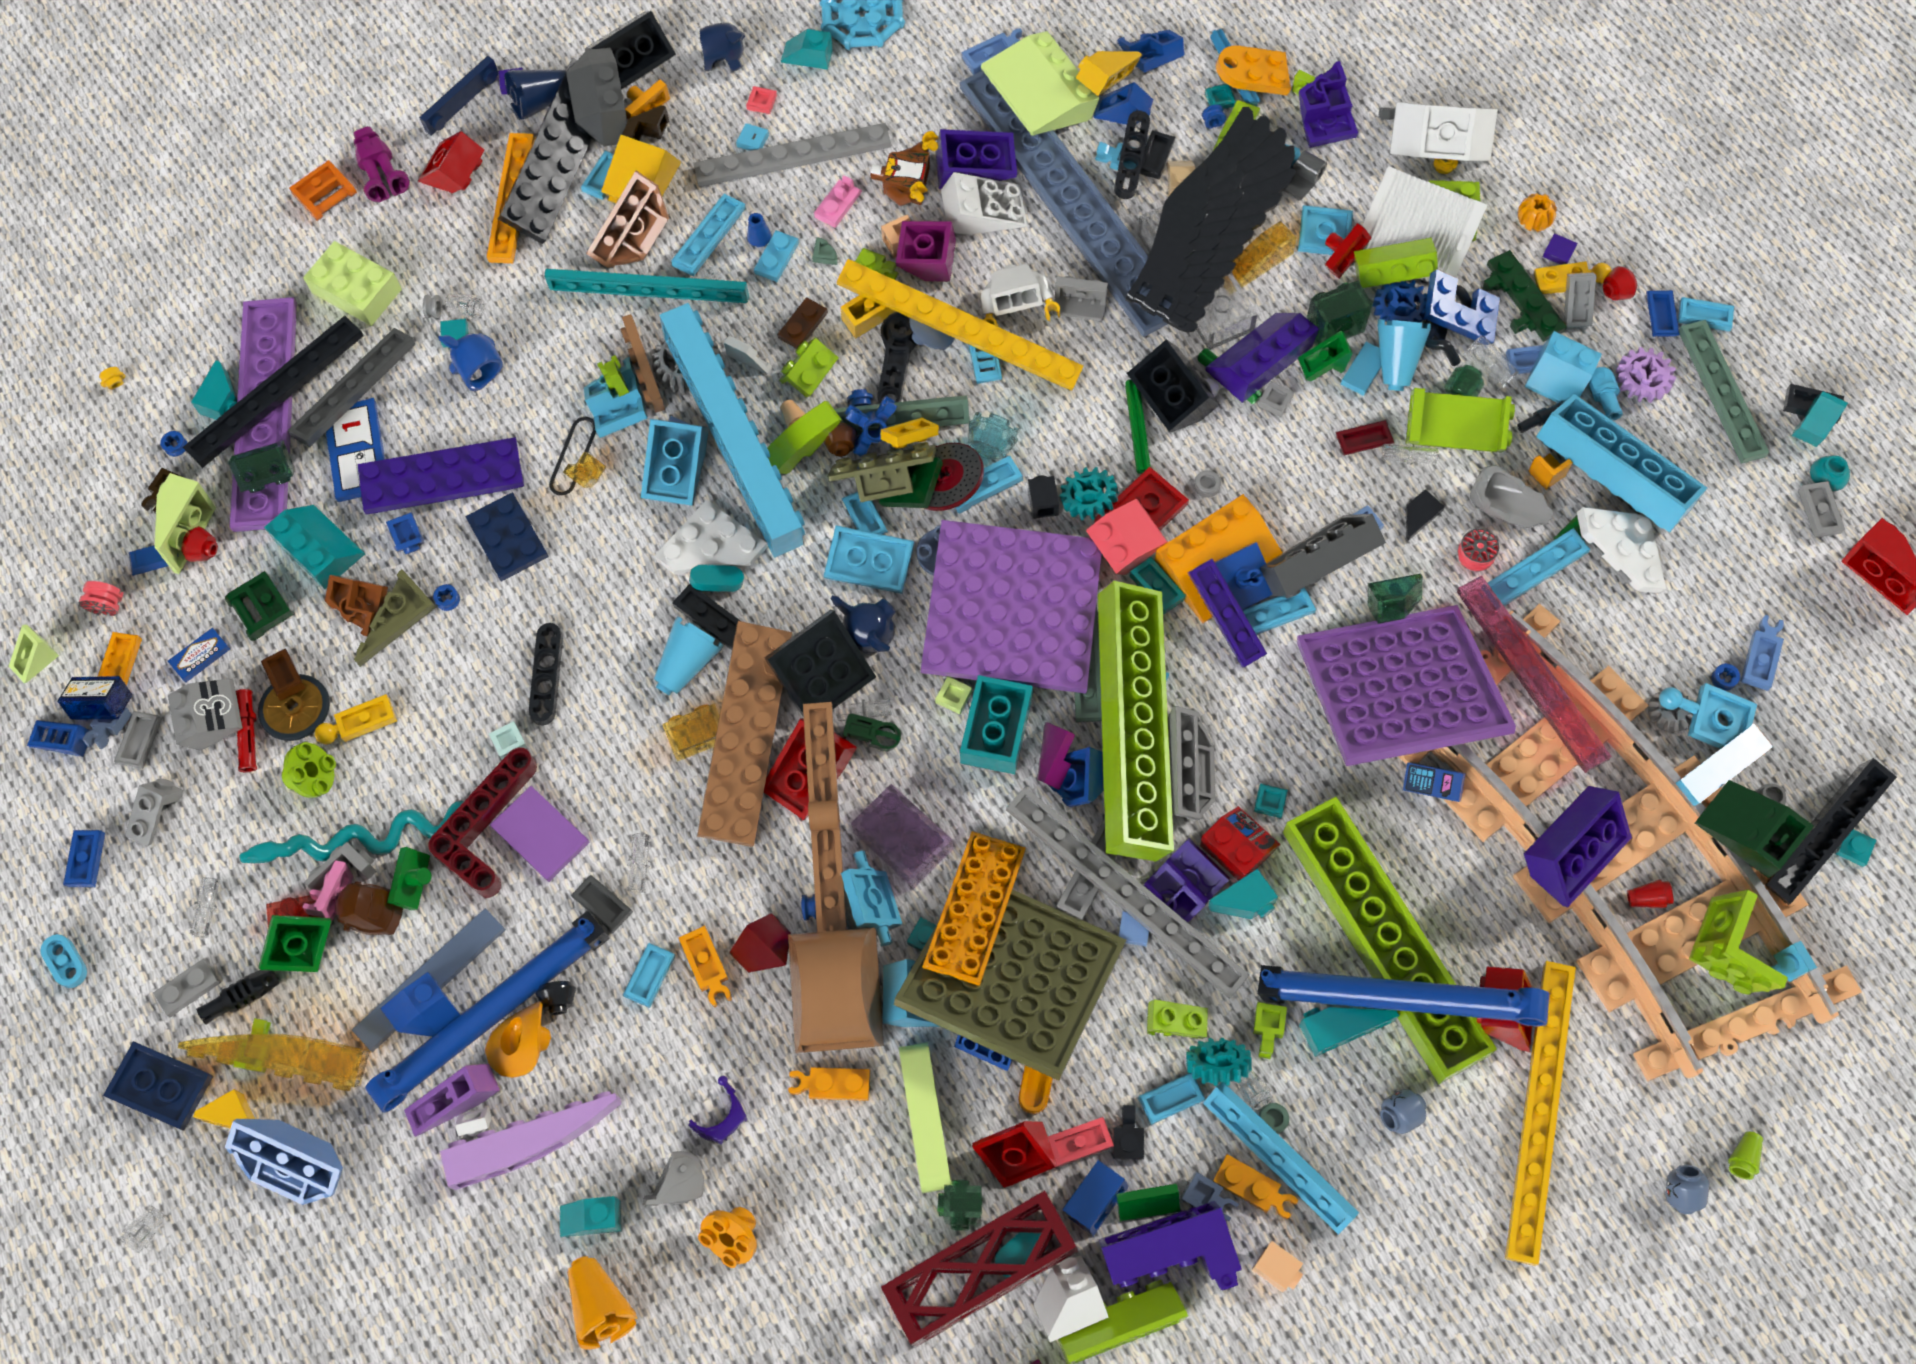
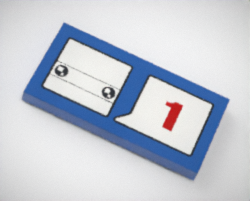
[326,398,385,502]

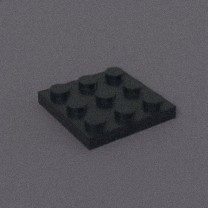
[764,609,876,718]

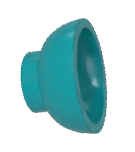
[1810,456,1850,491]

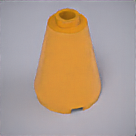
[567,1256,637,1350]

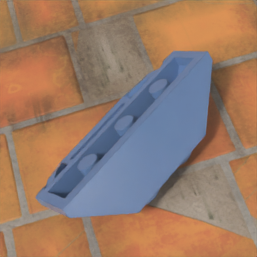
[225,1119,343,1205]

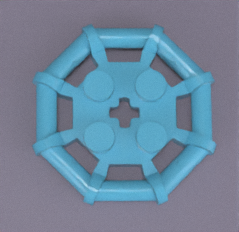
[819,0,905,50]

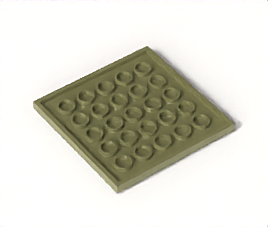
[894,890,1126,1081]

